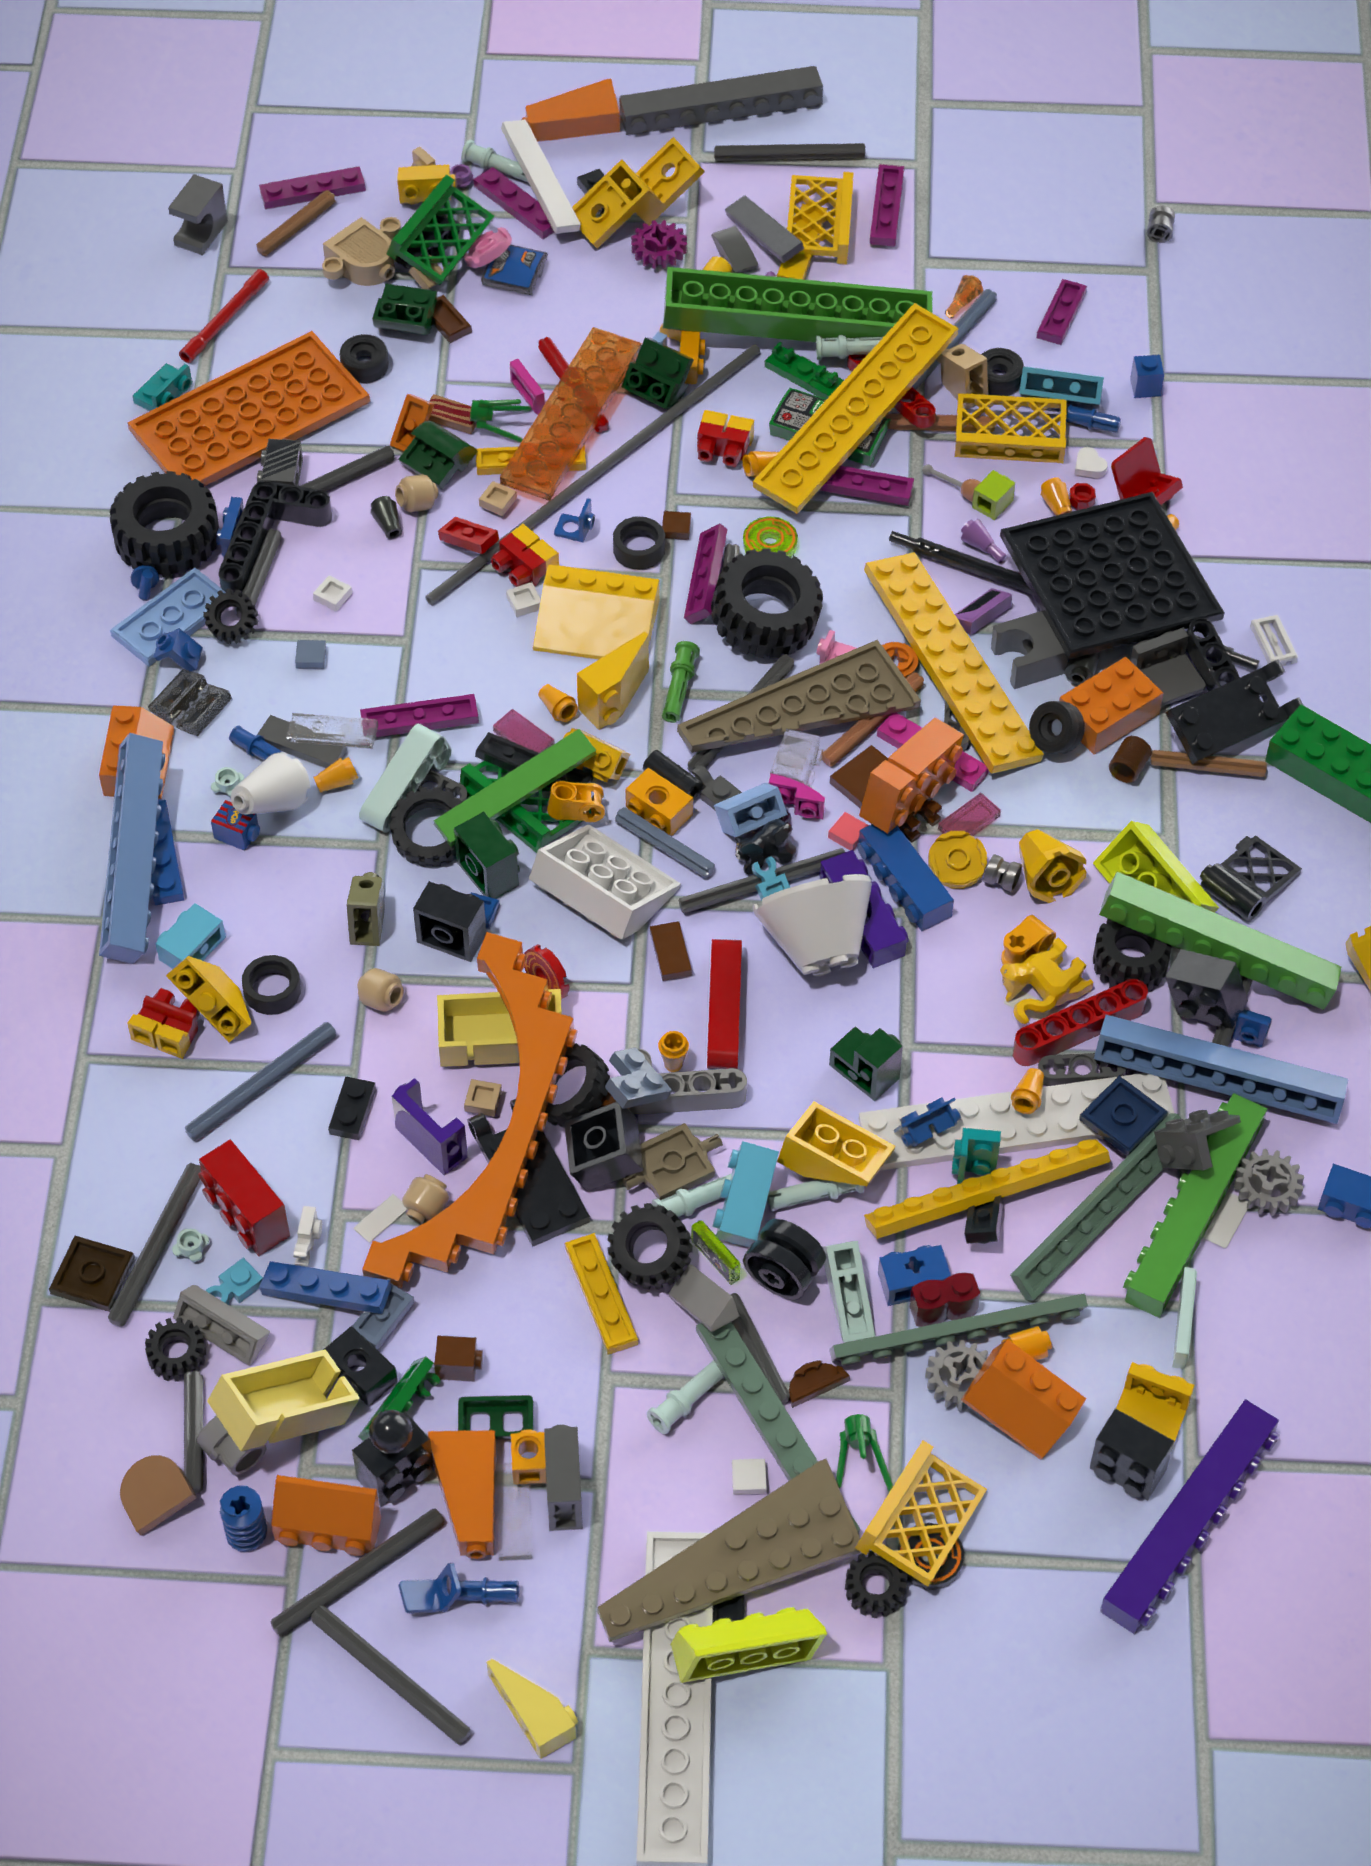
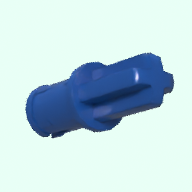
[1066,405,1121,432]
[229,725,281,760]
[450,1577,519,1605]

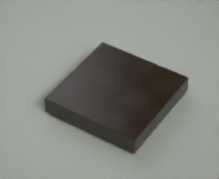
[49,1235,135,1312]

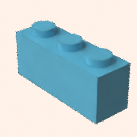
[1019,366,1104,405]
[712,1141,779,1248]

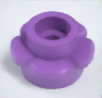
[450,164,474,188]

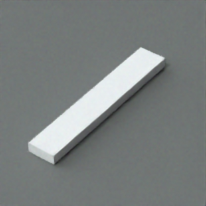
[501,119,581,234]

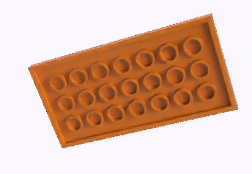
[127,331,370,487]

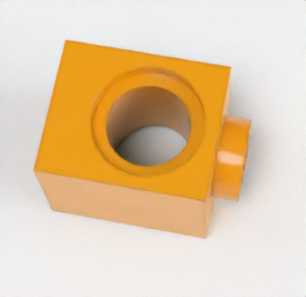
[511,1430,546,1485]

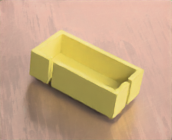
[437,989,562,1067]
[207,1349,360,1452]

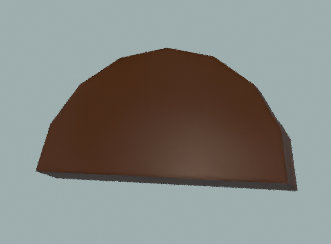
[789,1360,850,1408]

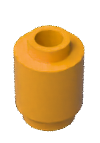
[1001,1326,1052,1361]

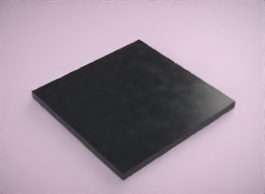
[1000,492,1225,659]

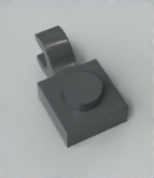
[692,765,742,810]

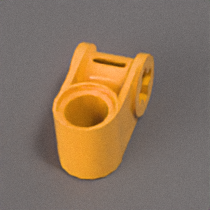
[547,781,605,822]
[1001,914,1056,965]

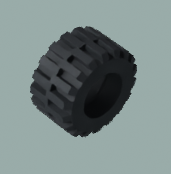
[1093,919,1172,991]
[607,1203,693,1289]

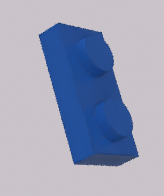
[216,497,244,557]

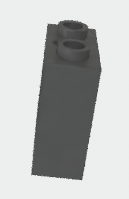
[544,1424,583,1531]

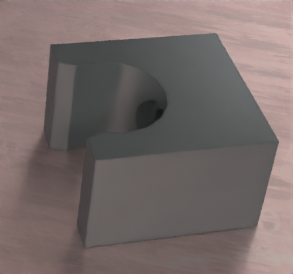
[168,174,228,255]
[991,611,1068,689]

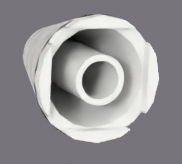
[231,752,310,815]

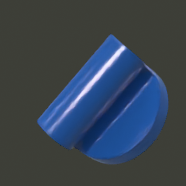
[131,566,159,600]

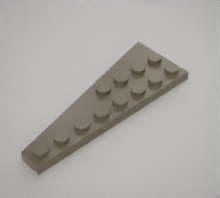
[677,639,921,753]
[597,1458,862,1642]

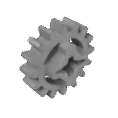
[1234,1149,1304,1216]
[925,1340,988,1411]

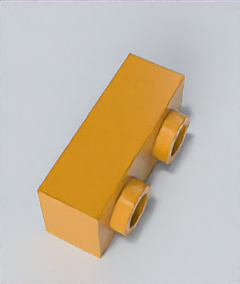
[680,330,706,385]

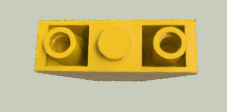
[166,956,251,1042]

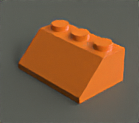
[99,705,175,799]
[961,1339,1087,1460]
[271,1475,381,1556]

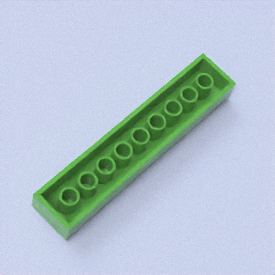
[663,267,933,342]

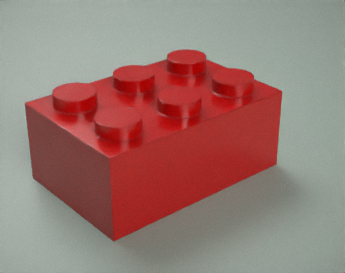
[198,1139,290,1257]

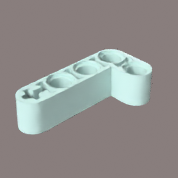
[359,724,452,833]

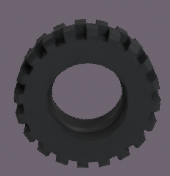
[109,471,219,577]
[711,548,823,659]

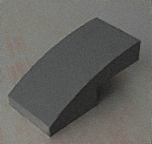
[711,226,759,274]

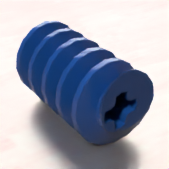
[220,1486,268,1552]

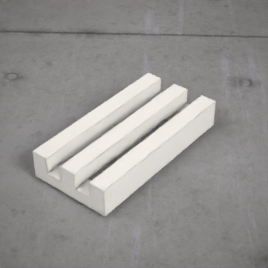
[1250,615,1298,666]

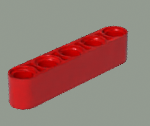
[707,939,742,1069]
[1012,979,1148,1066]

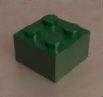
[454,812,520,899]

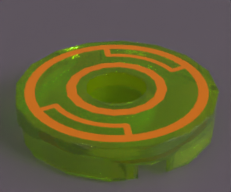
[742,516,798,557]

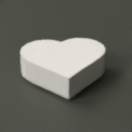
[1074,447,1108,478]

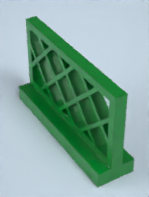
[386,174,495,285]
[460,761,591,853]

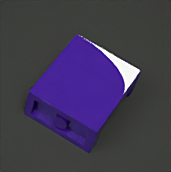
[391,1078,468,1176]

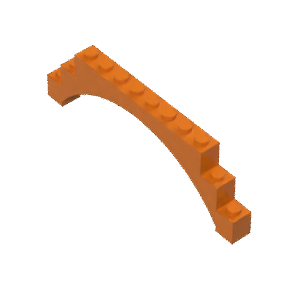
[362,932,578,1289]

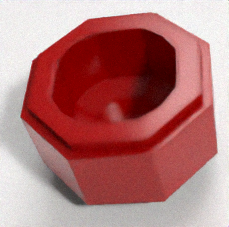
[1069,483,1096,510]

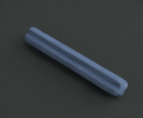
[615,807,715,878]

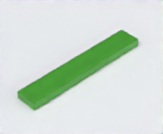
[434,729,596,847]

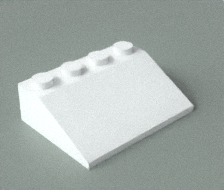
[529,824,681,940]

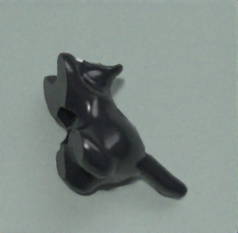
[735,811,797,875]

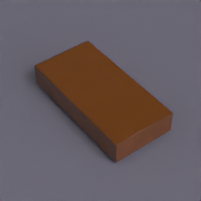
[432,295,472,343]
[650,921,692,981]

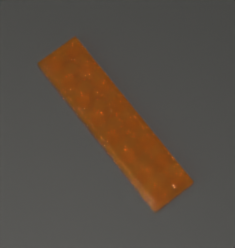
[500,327,642,501]

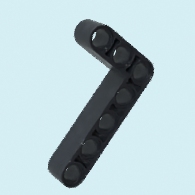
[218,480,332,592]

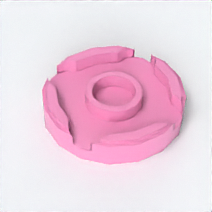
[463,227,512,268]

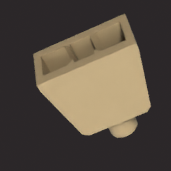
[936,344,988,410]

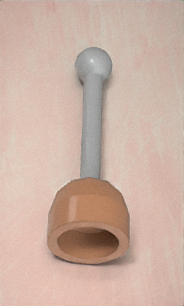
[922,464,981,502]

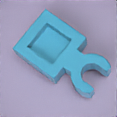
[752,856,790,901]
[206,1257,263,1305]

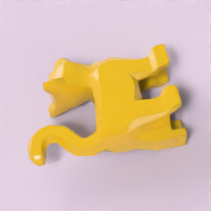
[1000,937,1094,1024]

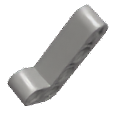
[629,1048,747,1115]

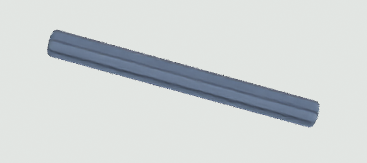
[912,289,997,390]
[185,1022,336,1141]

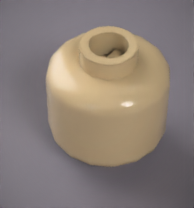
[395,474,438,512]
[357,968,404,1012]
[402,1174,449,1224]

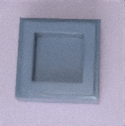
[295,640,326,669]

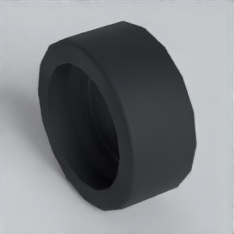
[613,516,665,570]
[242,955,301,1015]

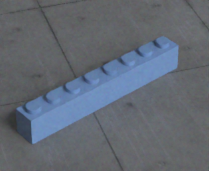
[99,733,165,964]
[1094,1015,1348,1124]

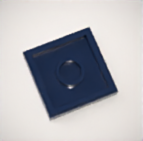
[1079,1075,1168,1156]

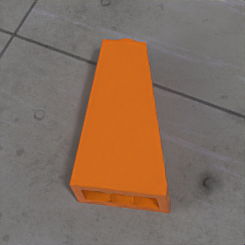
[521,78,620,142]
[428,1430,496,1559]

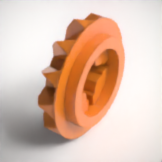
[882,642,918,678]

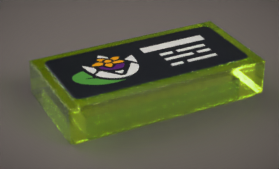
[691,1220,741,1285]

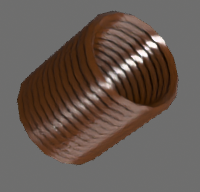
[1108,736,1152,783]

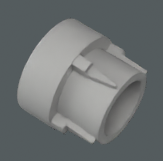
[197,1416,267,1475]

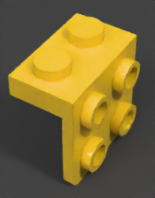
[1116,1362,1195,1446]

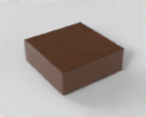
[662,511,691,540]

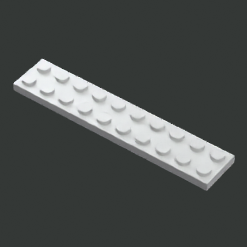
[858,1073,1175,1171]
[636,1531,713,1866]

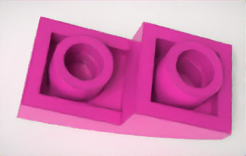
[768,774,825,819]

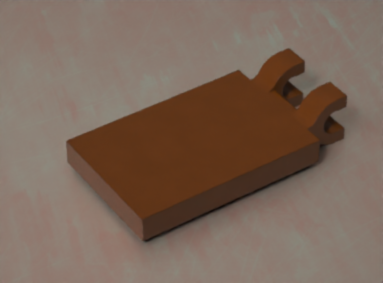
[830,745,942,843]

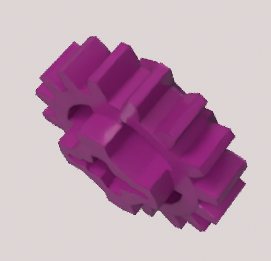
[631,220,687,269]

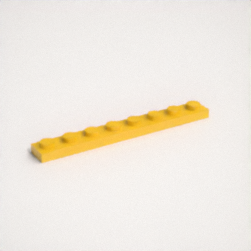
[864,1139,1110,1239]

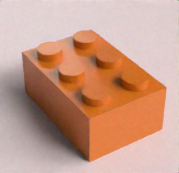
[1059,657,1163,755]

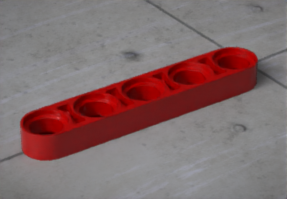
[847,354,936,428]

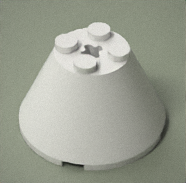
[753,874,872,977]

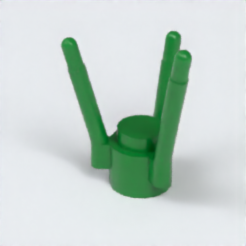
[470,399,531,443]
[836,1414,893,1492]

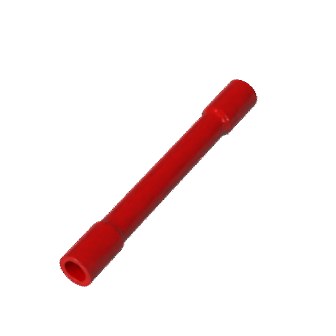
[179,269,269,363]

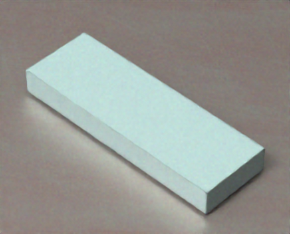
[1172,1267,1197,1369]

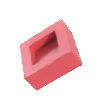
[828,812,869,851]

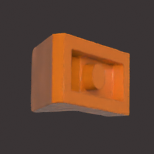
[389,394,434,451]

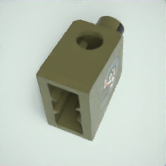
[346,872,385,946]

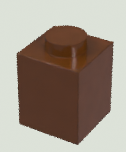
[434,1335,483,1382]

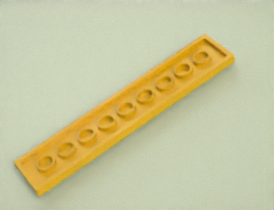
[753,303,958,514]
[864,552,1044,774]

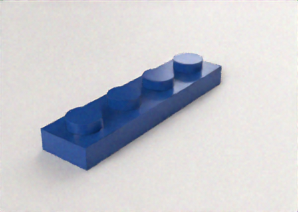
[150,800,184,906]
[259,1261,392,1314]

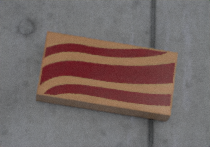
[429,394,477,434]

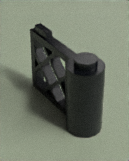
[1199,835,1302,921]

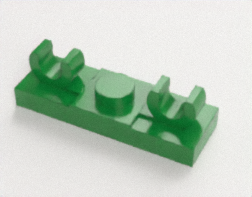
[764,342,844,399]
[358,1356,441,1441]

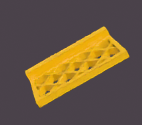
[787,172,854,264]
[954,393,1067,463]
[855,1440,987,1586]

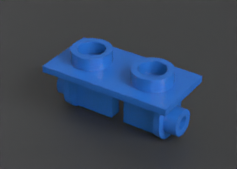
[893,1097,961,1147]

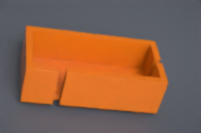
[859,717,964,834]

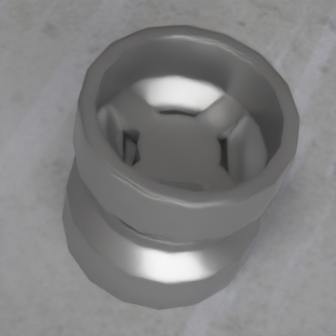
[1147,206,1175,243]
[983,854,1022,892]

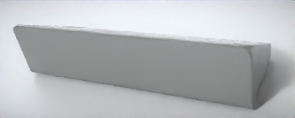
[668,1264,740,1332]
[173,1285,270,1366]

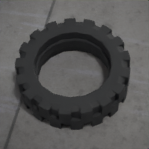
[390,787,462,867]
[545,1043,610,1128]

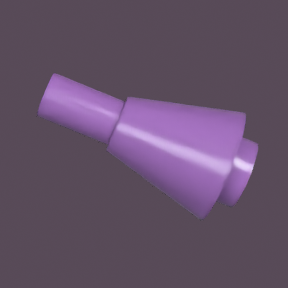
[961,519,1007,563]

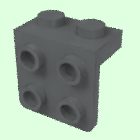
[1130,628,1206,707]
[1154,1110,1241,1170]

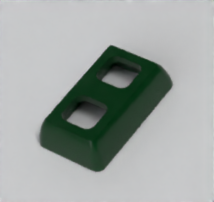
[458,1395,533,1439]

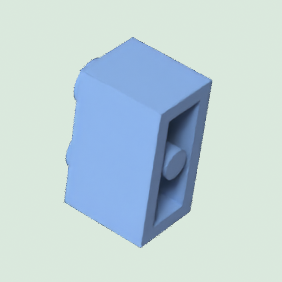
[714,783,788,837]

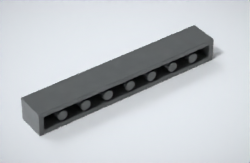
[619,65,823,135]

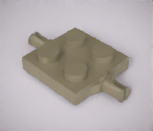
[622,1123,723,1200]

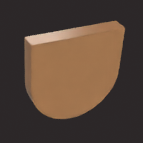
[120,1455,197,1536]

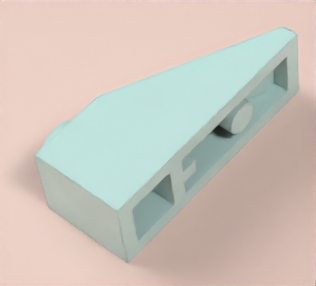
[823,1241,875,1342]

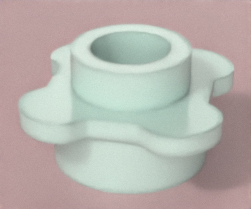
[211,767,244,797]
[172,1228,209,1262]

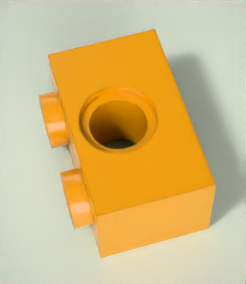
[625,768,693,836]

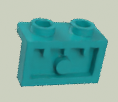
[132,363,193,411]
[951,1128,1001,1184]

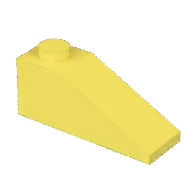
[486,1659,578,1759]

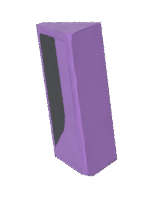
[955,588,1012,636]

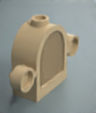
[322,217,401,286]

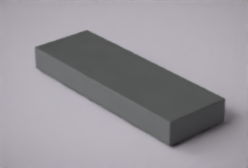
[257,715,347,768]

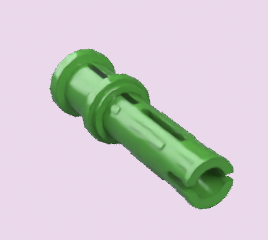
[662,641,700,723]

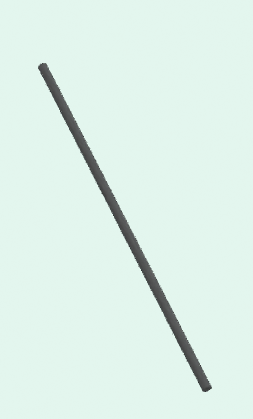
[425,344,760,605]

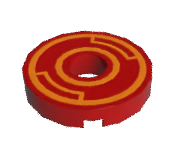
[524,944,570,1000]

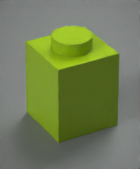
[972,470,1016,521]

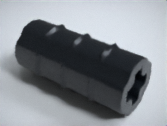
[642,750,703,801]

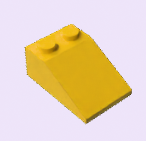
[577,631,649,730]
[777,1101,896,1186]

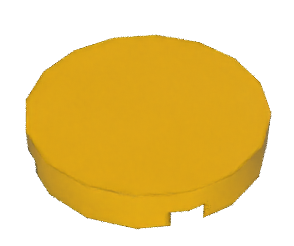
[928,831,987,889]

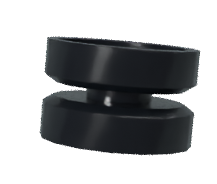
[743,1219,827,1300]

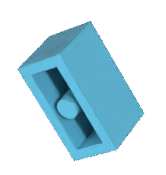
[155,903,226,969]

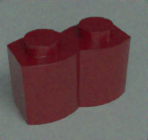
[909,1273,980,1327]

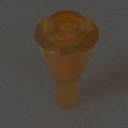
[945,275,984,319]

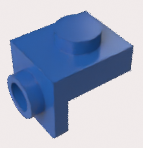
[153,628,203,673]

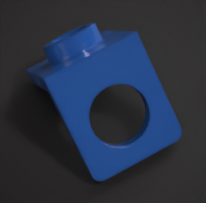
[554,498,595,543]
[1232,1009,1271,1048]
[398,1563,461,1613]

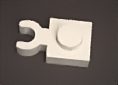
[293,1206,322,1267]

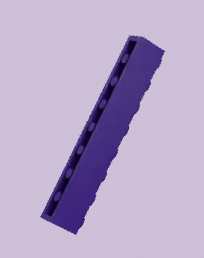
[1100,1399,1280,1634]

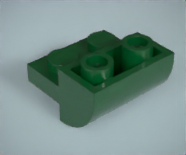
[372,283,438,335]
[621,337,694,409]
[398,421,478,490]

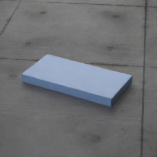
[110,567,226,667]

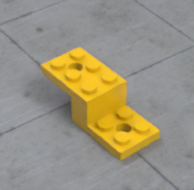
[572,137,705,249]

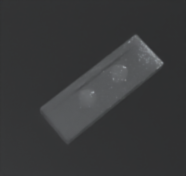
[286,713,379,749]
[496,1463,533,1561]

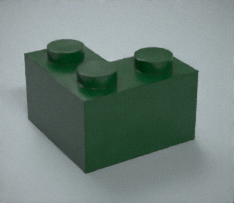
[829,1026,903,1101]

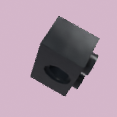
[323,1325,398,1407]

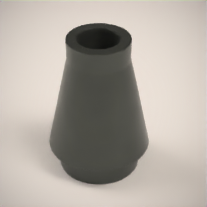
[370,496,402,539]

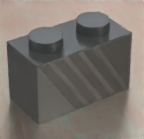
[257,439,303,486]

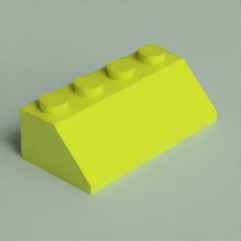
[1093,821,1219,913]
[671,1607,827,1683]

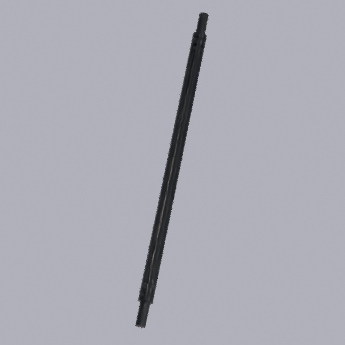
[889,531,1260,671]

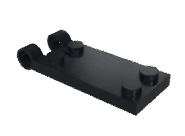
[1165,659,1303,764]
[467,1099,590,1247]

